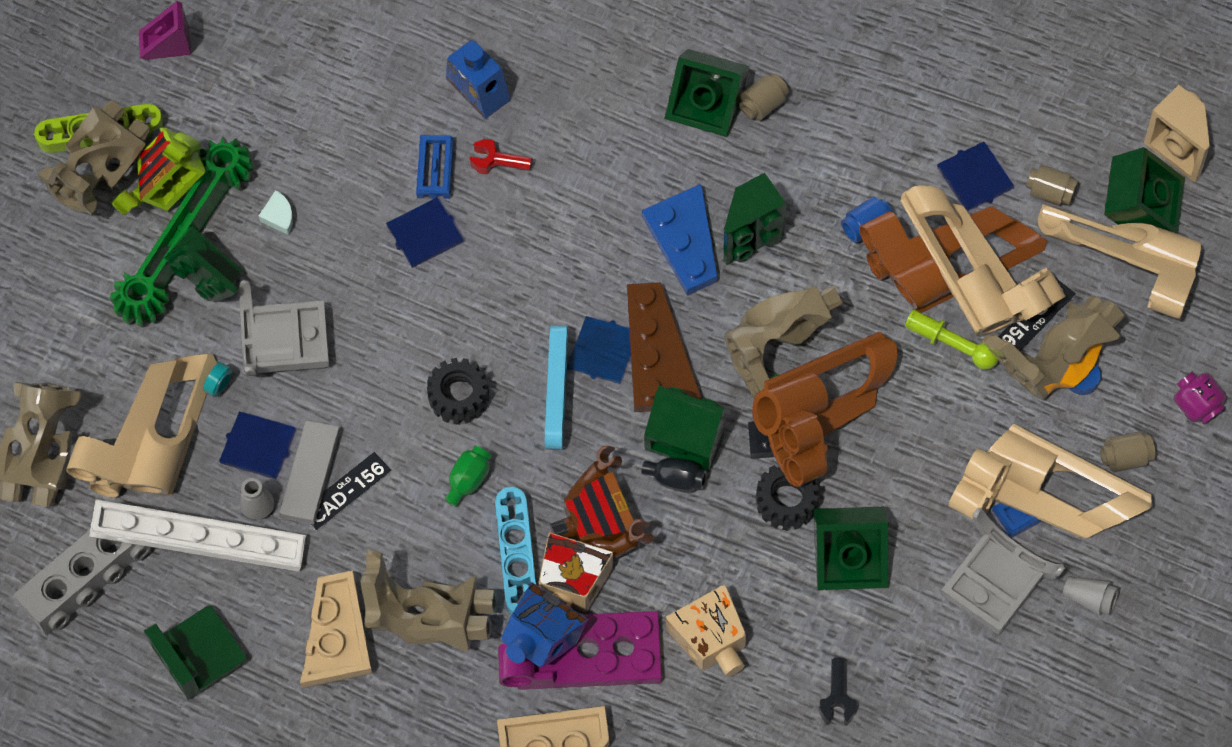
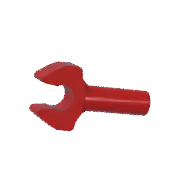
[470,139,533,175]

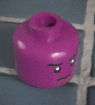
[1174,371,1226,424]

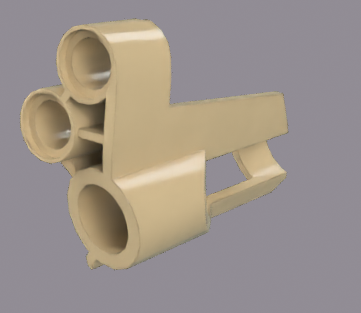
[900,185,1066,336]
[1038,204,1201,319]
[66,353,217,497]
[948,424,1152,539]

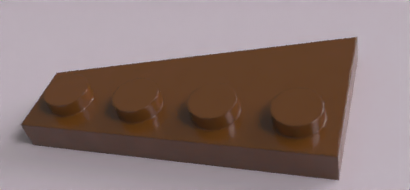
[627,282,701,412]

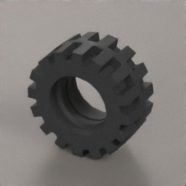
[427,358,490,425]
[756,465,819,531]

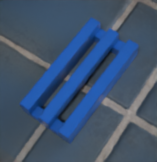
[416,135,454,199]

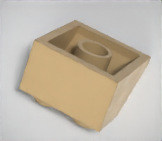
[1144,85,1210,183]

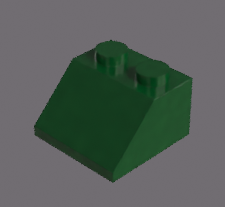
[664,49,750,137]
[1104,147,1185,234]
[814,506,888,590]

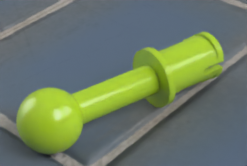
[905,309,999,370]

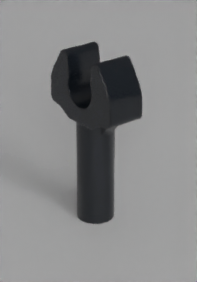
[819,658,856,726]

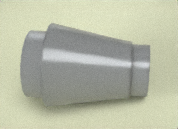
[240,478,274,520]
[1063,576,1119,616]

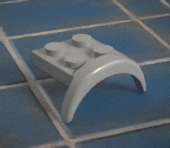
[239,280,329,376]
[941,508,1065,635]

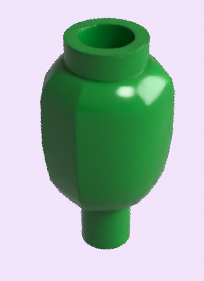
[444,445,492,507]

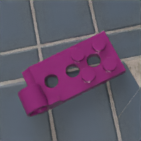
[498,611,661,690]

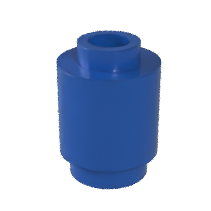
[841,196,892,243]

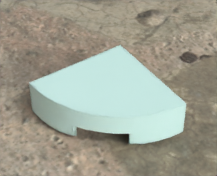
[259,190,293,235]

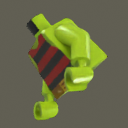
[111,127,205,215]

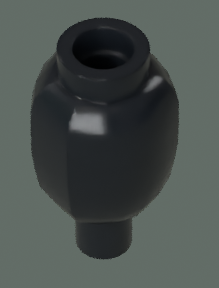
[641,458,706,493]

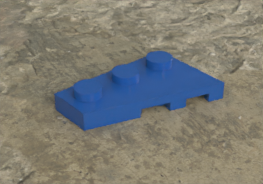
[642,184,717,296]

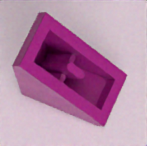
[139,1,191,60]

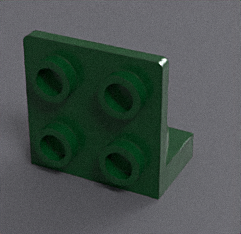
[164,226,243,302]
[144,605,247,700]

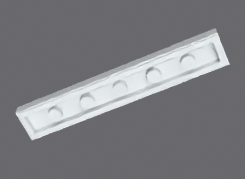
[89,500,306,572]

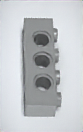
[13,503,151,636]

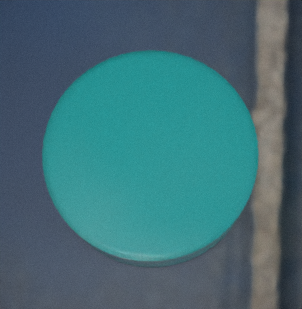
[203,362,232,397]

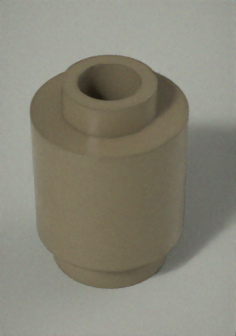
[740,73,789,121]
[1026,164,1078,206]
[1100,432,1155,472]

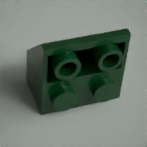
[723,173,786,265]
[644,386,724,472]

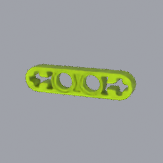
[34,104,164,153]

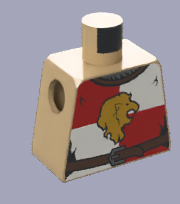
[539,532,613,612]

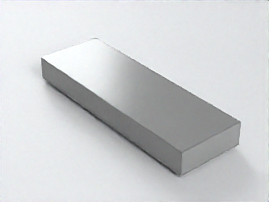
[279,420,340,525]

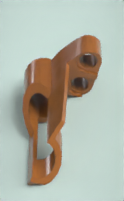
[859,206,1047,313]
[752,332,897,487]

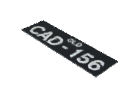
[998,278,1076,352]
[311,452,392,531]

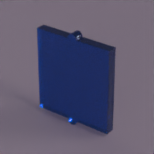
[937,141,1014,212]
[386,197,464,268]
[567,316,631,384]
[219,411,296,480]

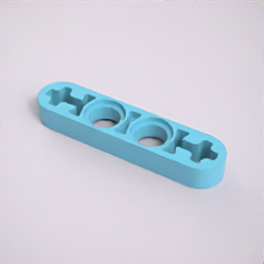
[545,325,568,450]
[495,487,536,615]

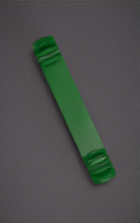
[110,136,253,328]

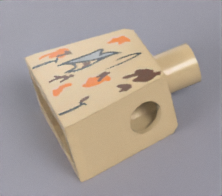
[666,585,746,677]

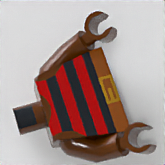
[549,446,653,558]

